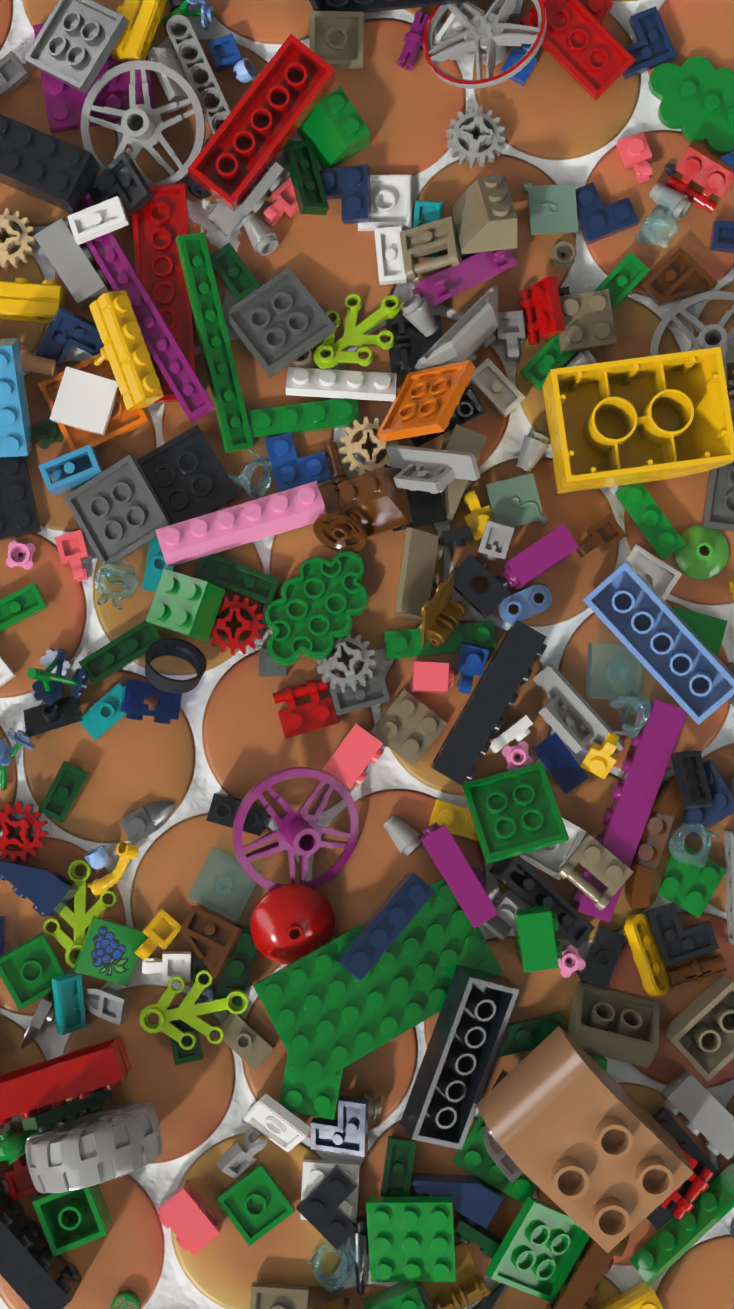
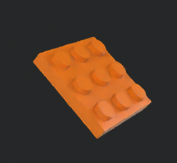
[38,353,149,452]
[376,360,476,442]

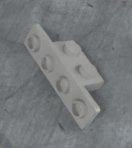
[207,149,287,236]
[386,444,480,494]
[533,664,625,754]

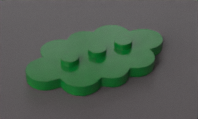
[648,56,734,156]
[265,551,369,666]

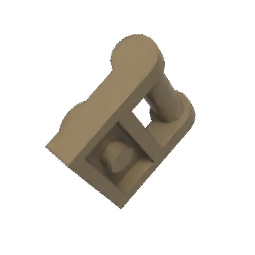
[400,216,462,280]
[557,834,633,911]

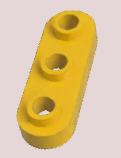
[624,913,670,997]

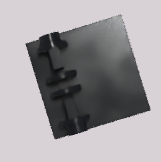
[386,314,442,374]
[392,489,447,532]

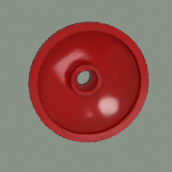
[250,884,335,965]

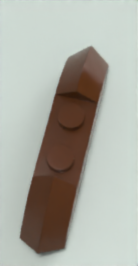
[625,775,687,909]
[546,1233,630,1309]

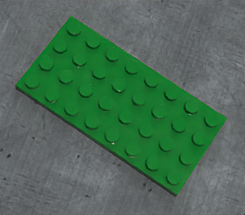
[253,878,504,1089]

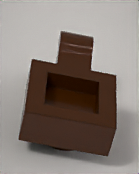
[576,514,627,558]

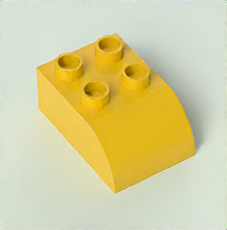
[542,347,734,494]

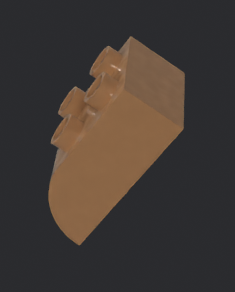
[476,1026,694,1253]

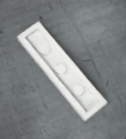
[286,367,397,401]

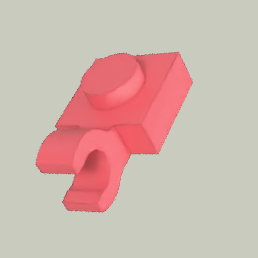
[616,132,653,184]
[263,177,299,227]
[55,530,90,582]

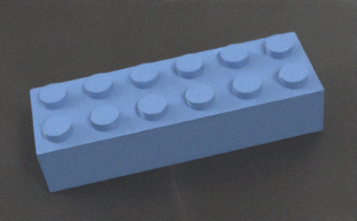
[583,559,734,725]

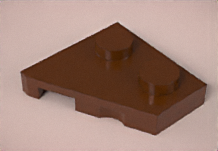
[640,247,718,307]
[180,905,243,980]

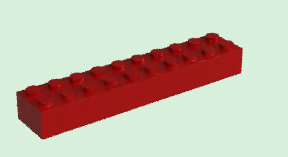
[0,1036,132,1126]

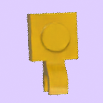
[462,490,494,542]
[580,731,620,779]
[135,909,182,960]

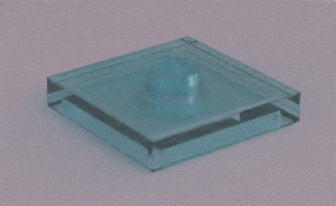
[586,642,642,702]
[187,847,263,922]

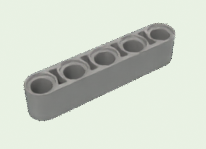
[166,15,231,136]

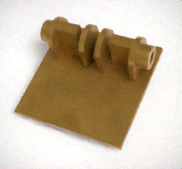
[420,573,466,647]
[421,1242,491,1309]

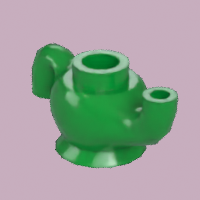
[0,1127,36,1166]

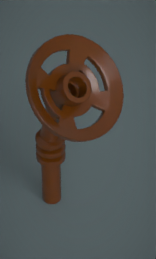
[313,442,367,552]

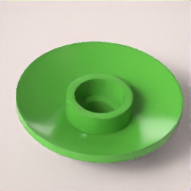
[674,525,729,580]

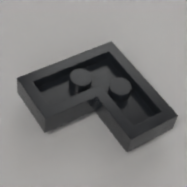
[88,152,154,214]
[646,903,719,966]
[296,1164,357,1250]

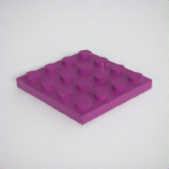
[33,23,157,133]

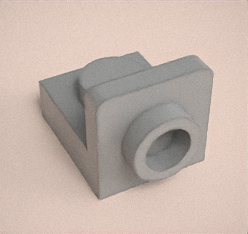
[478,518,515,561]
[483,889,530,940]

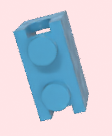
[38,444,104,497]

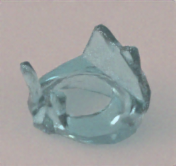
[635,204,679,248]
[228,449,272,499]
[95,560,139,610]
[609,693,651,738]
[669,823,720,868]
[307,1242,356,1292]

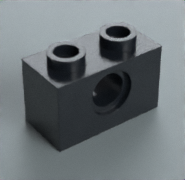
[446,554,510,619]
[206,792,269,836]

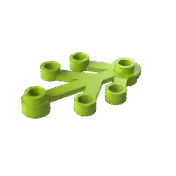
[313,294,403,369]
[43,859,118,968]
[139,969,249,1050]

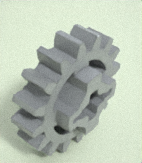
[446,106,505,168]
[316,632,377,693]

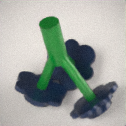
[27,648,88,705]

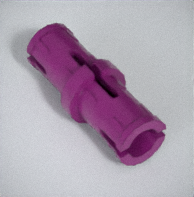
[397,11,430,70]

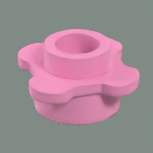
[6,541,36,570]
[502,741,533,771]
[558,944,586,978]

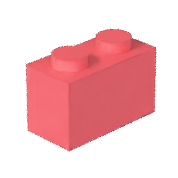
[412,661,454,694]
[323,724,384,789]
[157,1180,223,1256]

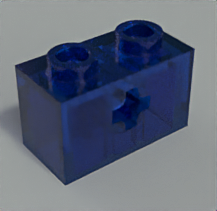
[120,679,182,724]

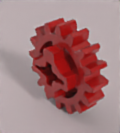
[209,595,266,656]
[0,801,49,863]

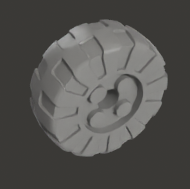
[25,1101,163,1193]

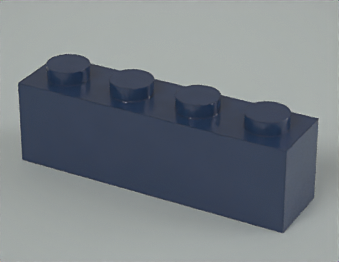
[334,873,435,981]

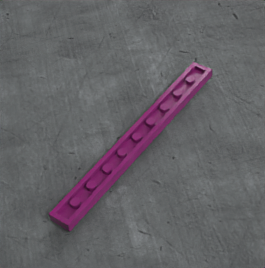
[67,193,216,423]

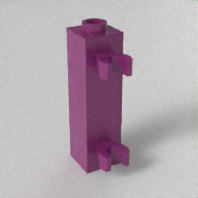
[412,249,517,308]
[420,822,499,929]

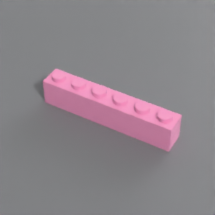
[155,481,326,568]

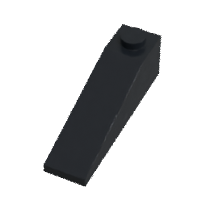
[488,855,595,949]

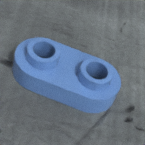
[498,584,552,624]

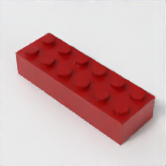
[188,34,335,211]

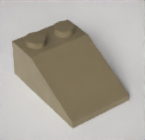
[441,424,487,523]

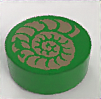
[110,1291,140,1309]

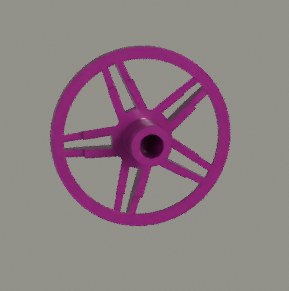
[232,767,359,890]

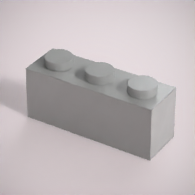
[33,218,109,312]
[662,1068,734,1160]

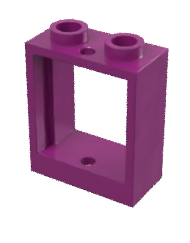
[502,524,579,591]

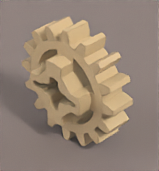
[0,208,37,270]
[338,417,399,476]

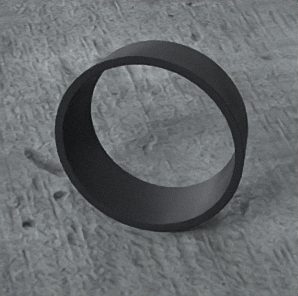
[145,638,207,694]

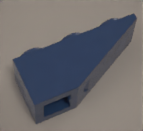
[0,859,79,917]
[411,1173,503,1229]

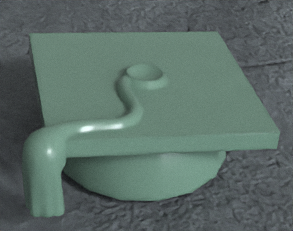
[522,182,578,235]
[486,473,549,527]

